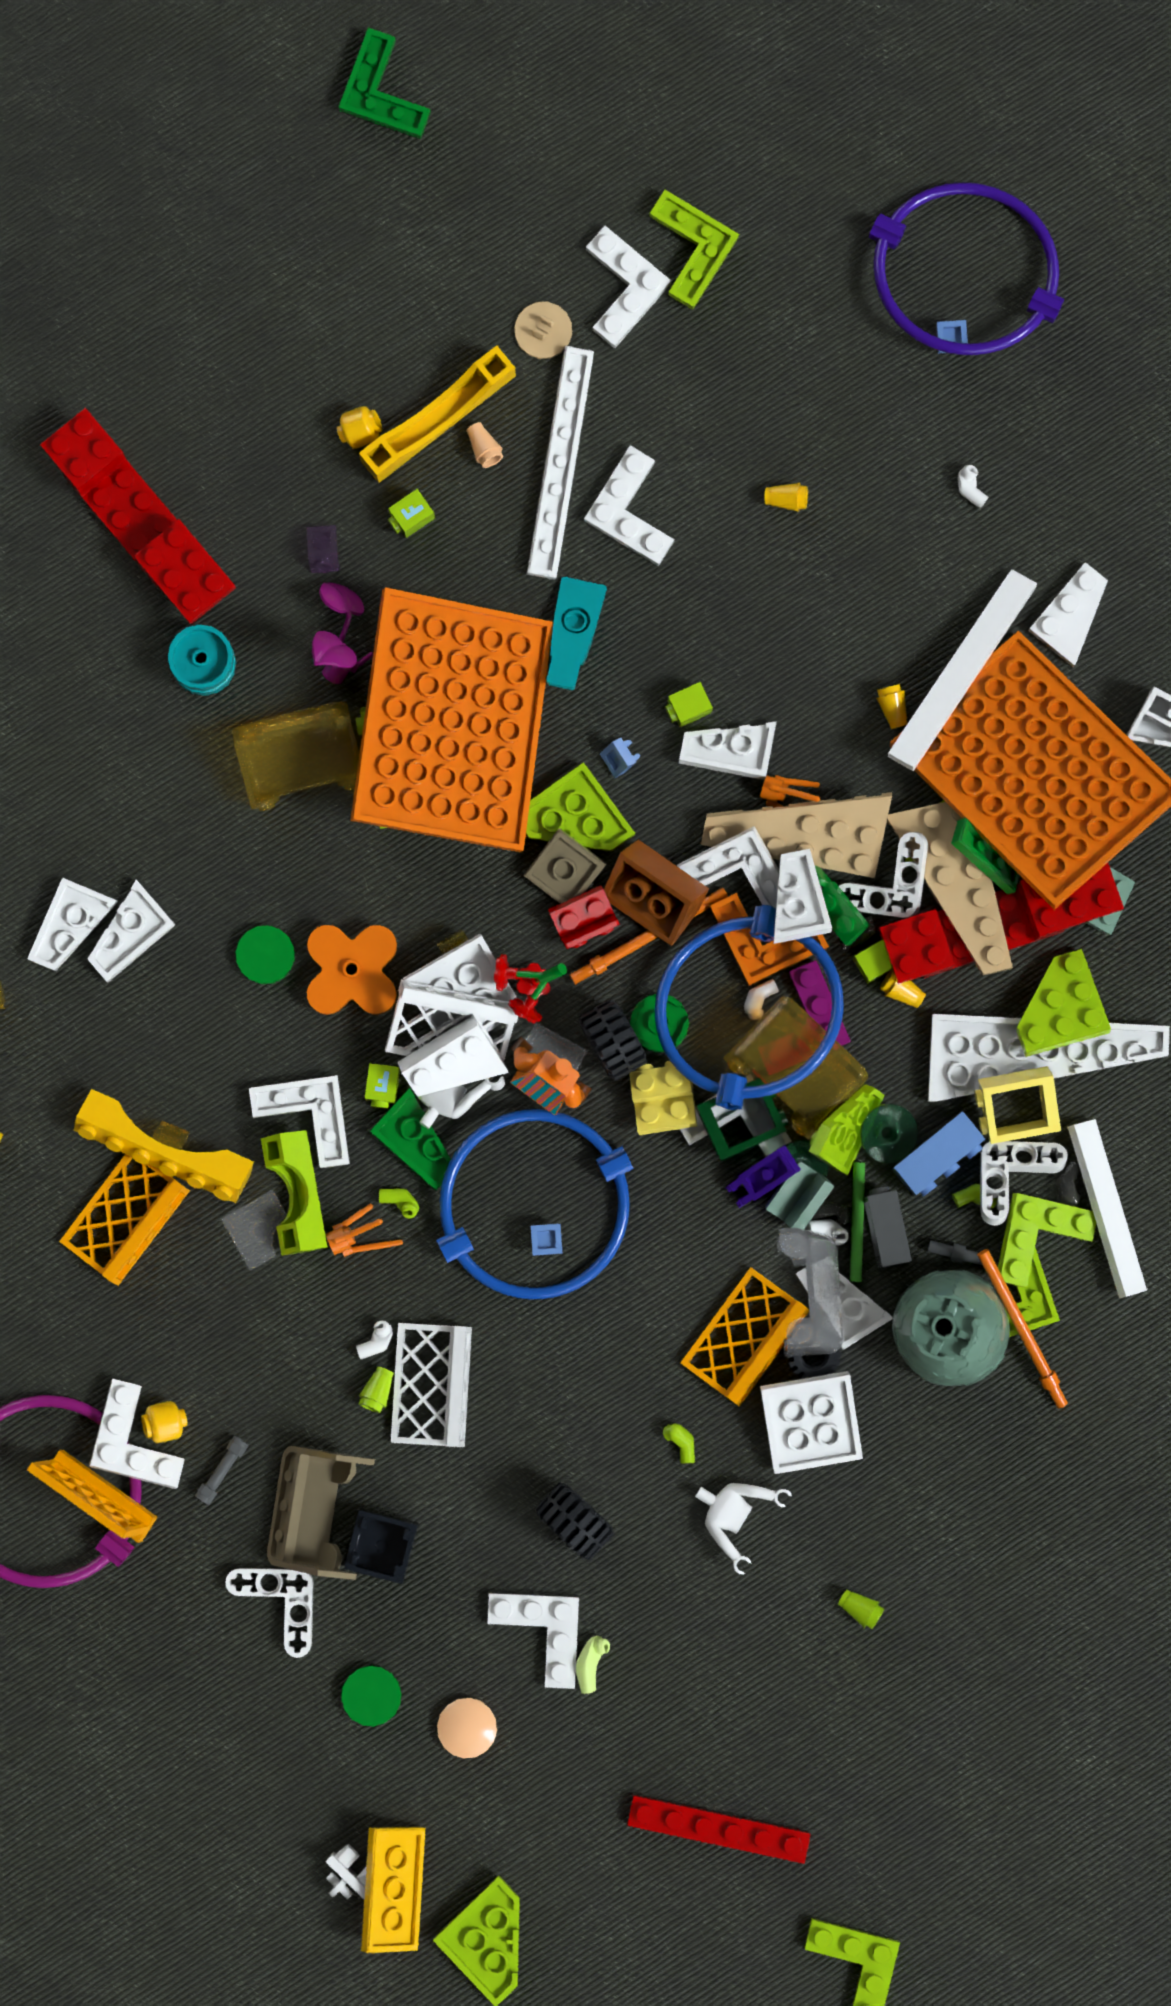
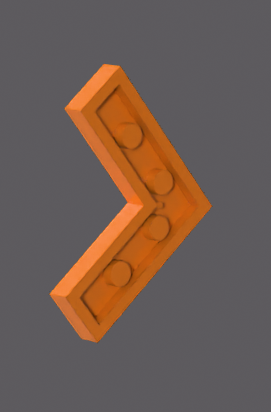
[710,893,829,986]

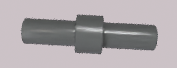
[927,1240,983,1266]

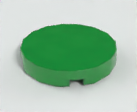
[236,925,295,985]
[630,994,689,1053]
[341,1665,402,1727]

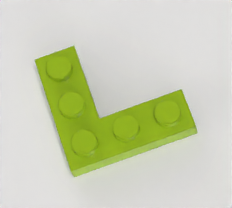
[649,190,739,310]
[998,1193,1096,1287]
[1008,1248,1060,1337]
[804,1918,900,2006]

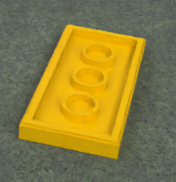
[361,1827,425,1953]

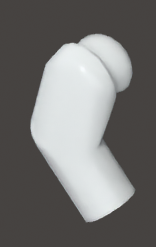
[356,1320,393,1359]

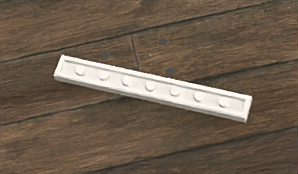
[527,346,594,580]
[888,569,1037,771]

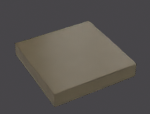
[523,828,606,904]

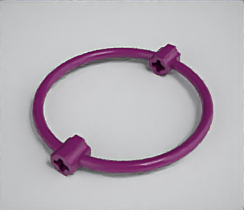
[0,1395,142,1588]

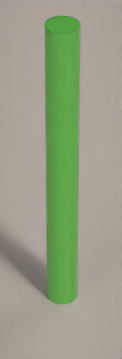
[850,1162,865,1282]

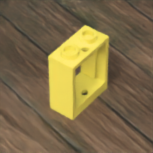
[974,1066,1061,1144]

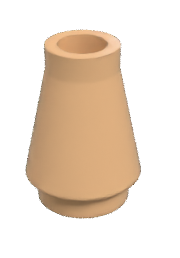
[466,422,503,468]

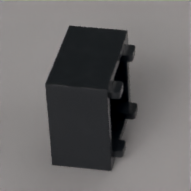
[344,1509,419,1584]

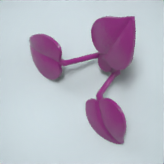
[312,582,373,684]

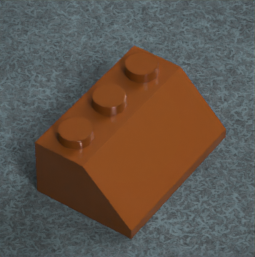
[604,840,709,946]

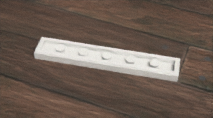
[1068,1119,1147,1299]

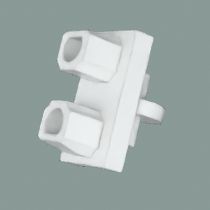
[326,1844,366,1900]

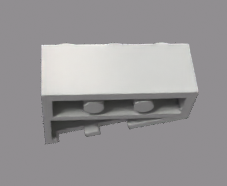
[1127,687,1171,747]
[398,1015,509,1097]

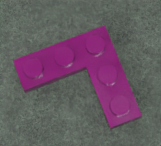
[757,960,851,1077]

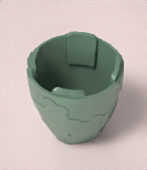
[892,1270,1010,1386]

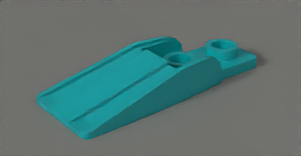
[546,577,607,690]

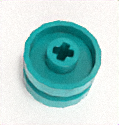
[168,625,236,696]

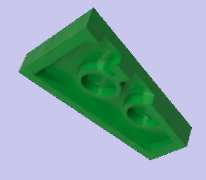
[370,1088,451,1192]

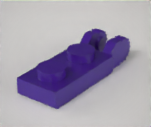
[726,1145,801,1208]

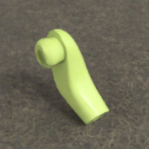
[576,1636,610,1694]

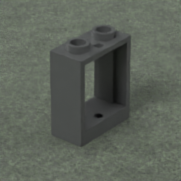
[864,1186,912,1269]

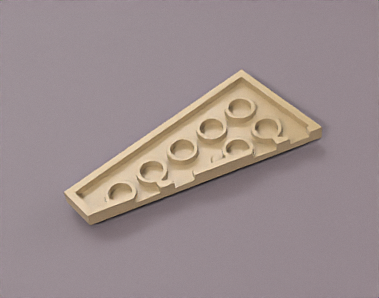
[701,792,892,878]
[887,802,1013,976]

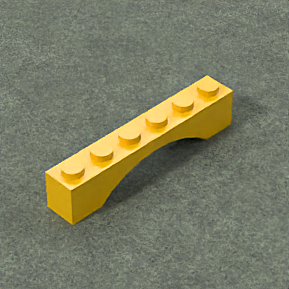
[359,345,516,483]
[74,1089,254,1203]

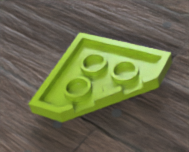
[526,762,635,852]
[1016,949,1111,1057]
[809,1084,885,1176]
[433,1875,520,2006]

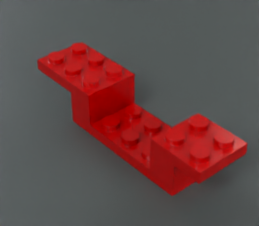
[40,408,236,625]
[879,863,1124,985]

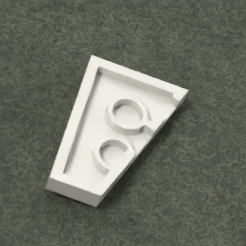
[1028,562,1108,668]
[773,849,832,944]
[27,878,118,971]

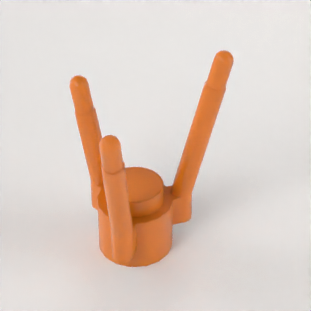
[760,775,820,808]
[326,1204,403,1257]

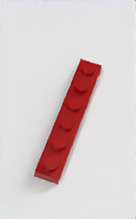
[627,1795,811,1864]

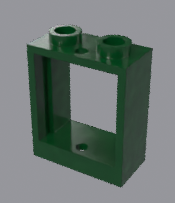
[696,1076,789,1162]

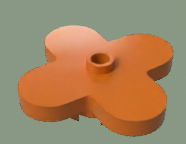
[307,925,397,1015]

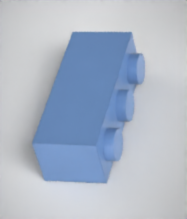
[892,1112,985,1197]

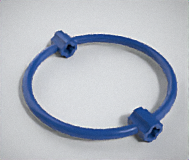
[655,905,844,1110]
[436,1109,634,1299]

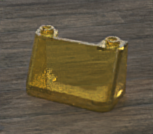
[233,701,360,811]
[723,996,868,1140]

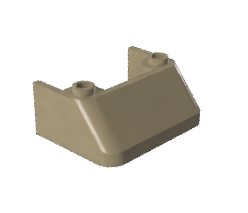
[267,1446,375,1580]

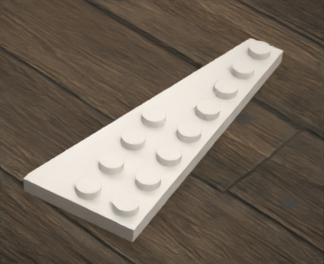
[928,1014,1170,1102]

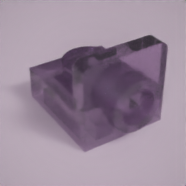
[307,525,340,573]

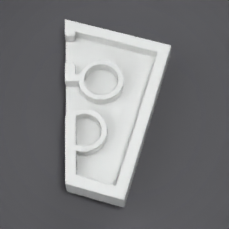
[679,722,776,780]
[88,880,175,982]
[796,1258,893,1350]

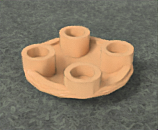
[437,1698,497,1758]

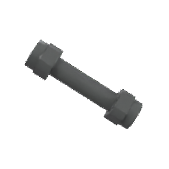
[195,1435,249,1505]

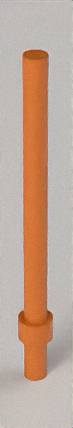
[570,887,728,985]
[977,1249,1068,1409]

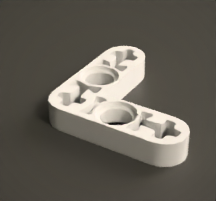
[839,832,928,918]
[980,1141,1068,1226]
[225,1568,313,1658]

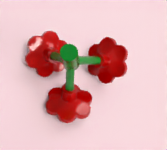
[494,954,567,1024]

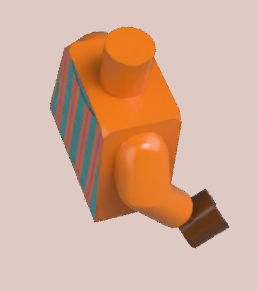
[510,1036,592,1115]

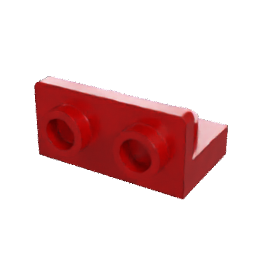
[548,885,620,949]

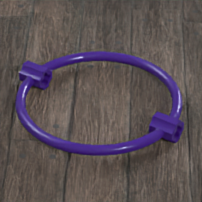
[869,183,1064,355]

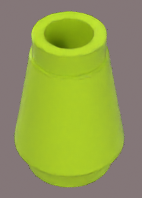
[359,1366,394,1413]
[838,1589,884,1629]

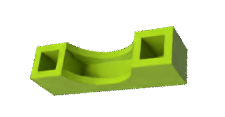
[260,1130,327,1256]

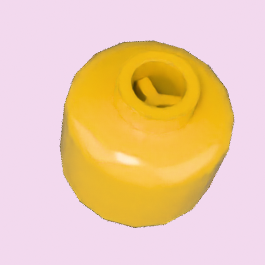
[337,406,382,449]
[141,1401,187,1443]

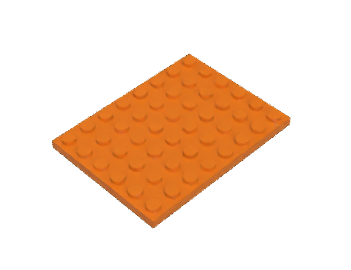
[350,587,553,852]
[890,631,1171,910]

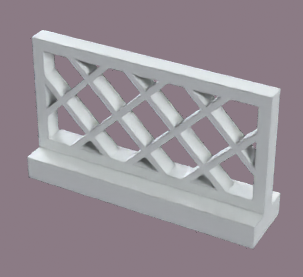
[385,979,518,1061]
[391,1323,472,1447]

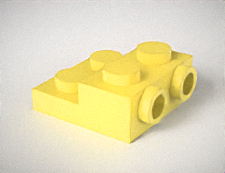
[629,1060,698,1135]

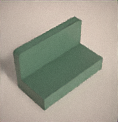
[765,1160,835,1234]

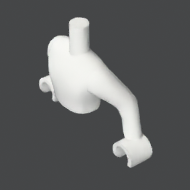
[418,1038,505,1129]
[695,1483,792,1574]

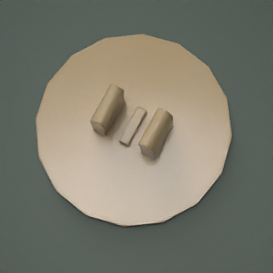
[515,302,572,359]

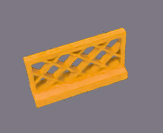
[59,1154,190,1286]
[680,1267,809,1407]
[27,1450,157,1543]

